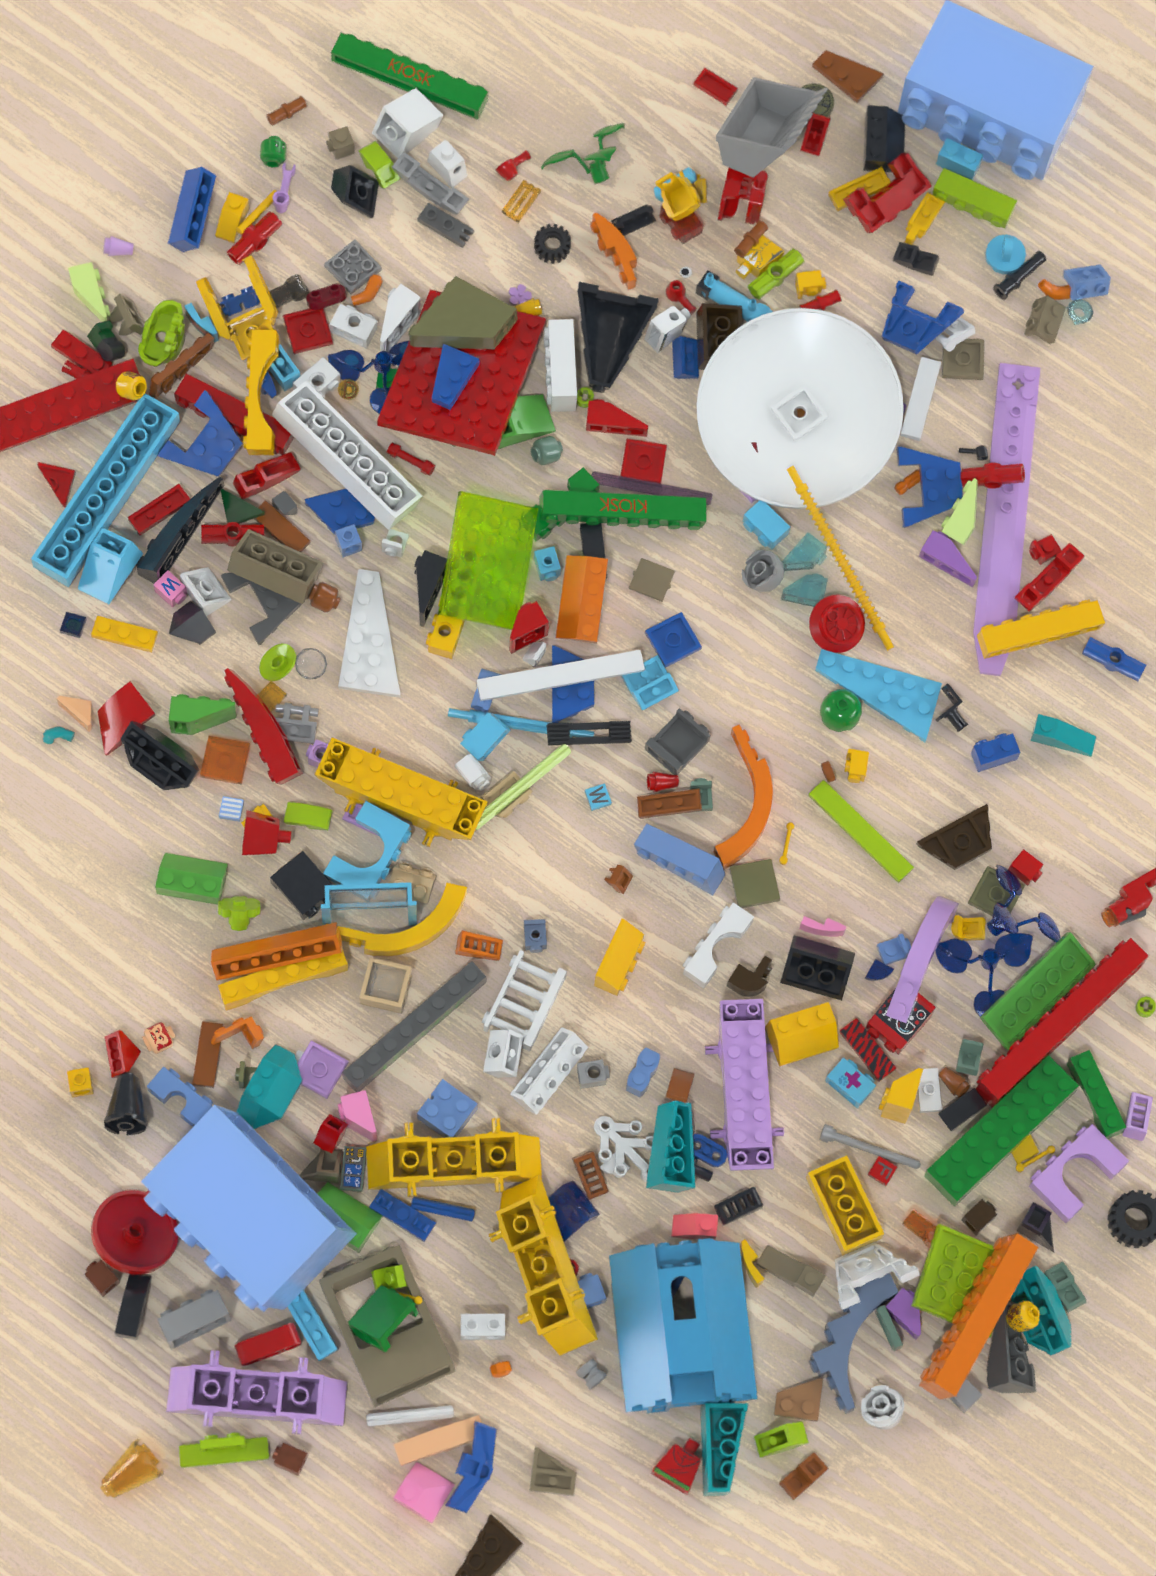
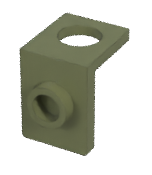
[235,1061,257,1088]

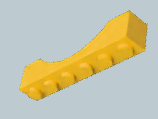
[243,330,279,455]
[218,949,348,1011]

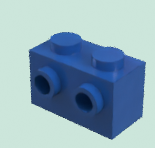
[971,733,1020,772]

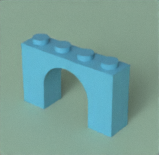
[323,801,412,902]

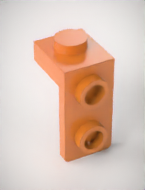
[211,1016,264,1049]

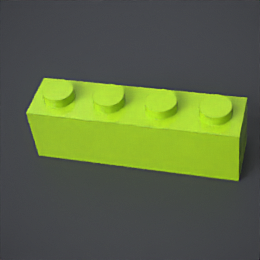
[932,168,1017,229]

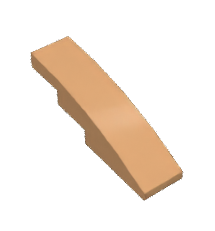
[393,1415,482,1466]

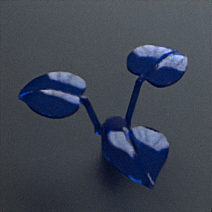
[328,341,409,414]
[987,865,1061,943]
[935,933,1033,1017]

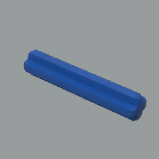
[411,1197,475,1221]

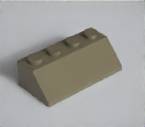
[227,529,324,604]

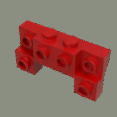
[843,153,932,233]

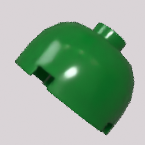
[820,689,862,732]

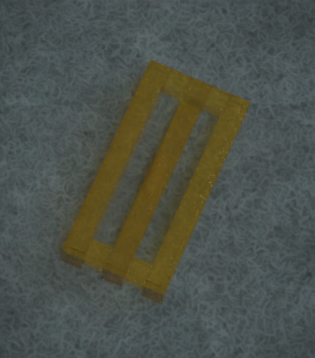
[502,180,541,223]

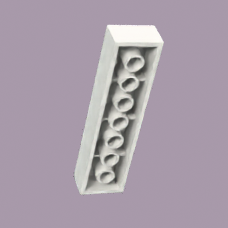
[272,381,422,530]

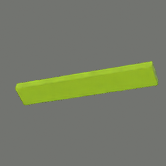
[808,780,914,883]

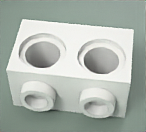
[461,1314,505,1340]

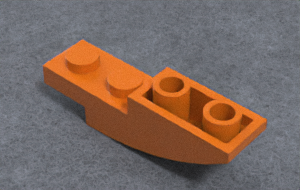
[590,213,637,290]

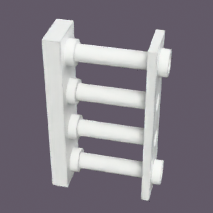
[482,950,567,1052]

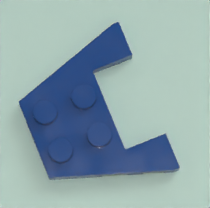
[882,280,965,355]
[158,390,243,477]
[896,447,963,528]

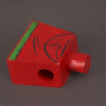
[651,1438,701,1495]

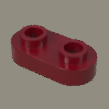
[306,284,347,310]

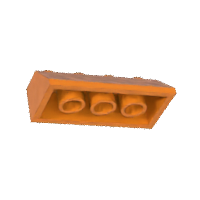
[556,555,608,644]

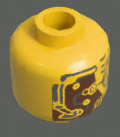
[116,371,147,401]
[1006,1301,1040,1332]

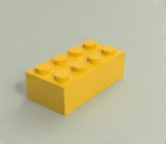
[806,1155,884,1256]

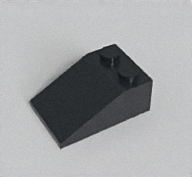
[414,550,448,628]

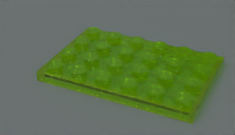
[438,491,538,630]

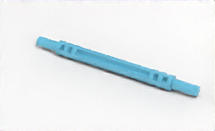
[448,708,594,738]

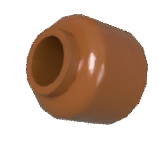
[308,582,341,613]

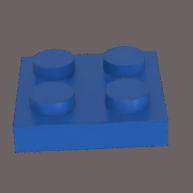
[645,612,702,668]

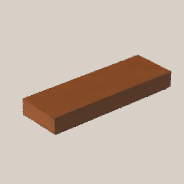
[254,500,310,552]
[637,789,702,819]
[192,1021,224,1088]

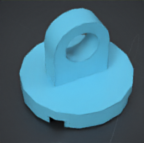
[985,235,1026,274]

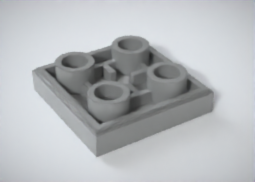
[324,239,382,295]

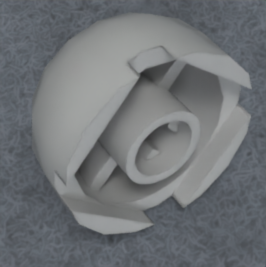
[742,550,784,592]

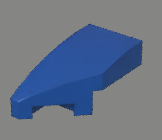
[261,371,277,399]

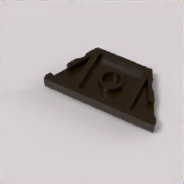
[916,804,992,870]

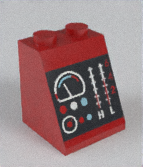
[866,988,936,1055]

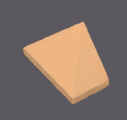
[57,696,92,732]

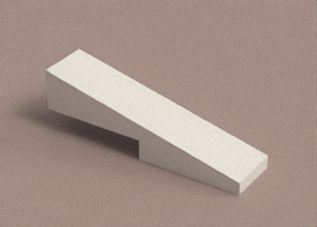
[900,357,941,441]

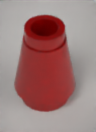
[647,771,679,792]

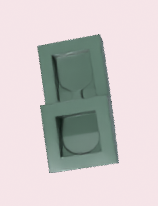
[1044,1262,1086,1313]

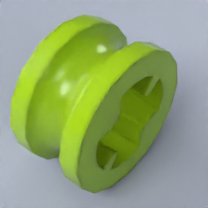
[577,387,594,408]
[1136,997,1156,1018]

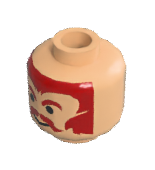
[142,1022,176,1054]

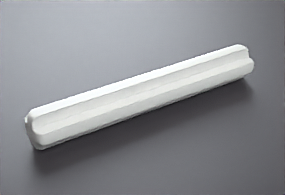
[366,1405,454,1426]

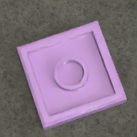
[297,1040,349,1099]

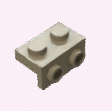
[1024,296,1066,344]

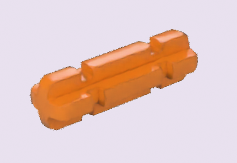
[894,470,920,495]

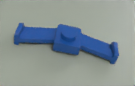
[445,1421,497,1513]

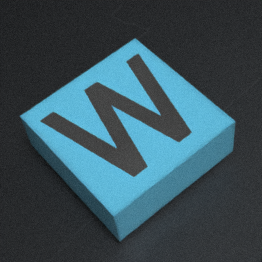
[585,783,612,811]

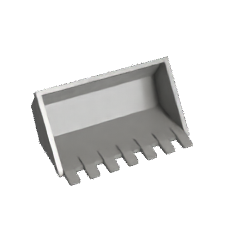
[716,77,828,177]

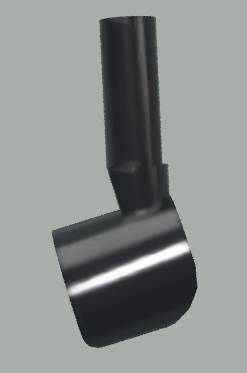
[959,446,988,461]

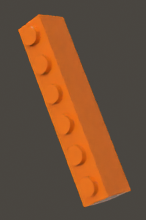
[211,922,342,981]

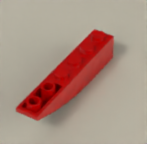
[224,668,303,785]

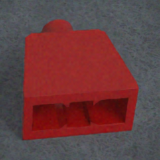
[242,810,292,855]

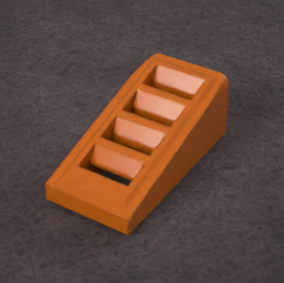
[455,931,503,961]

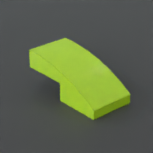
[283,802,332,831]

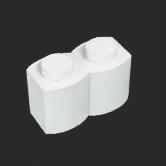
[455,754,491,791]

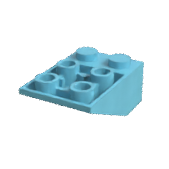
[78,527,143,605]

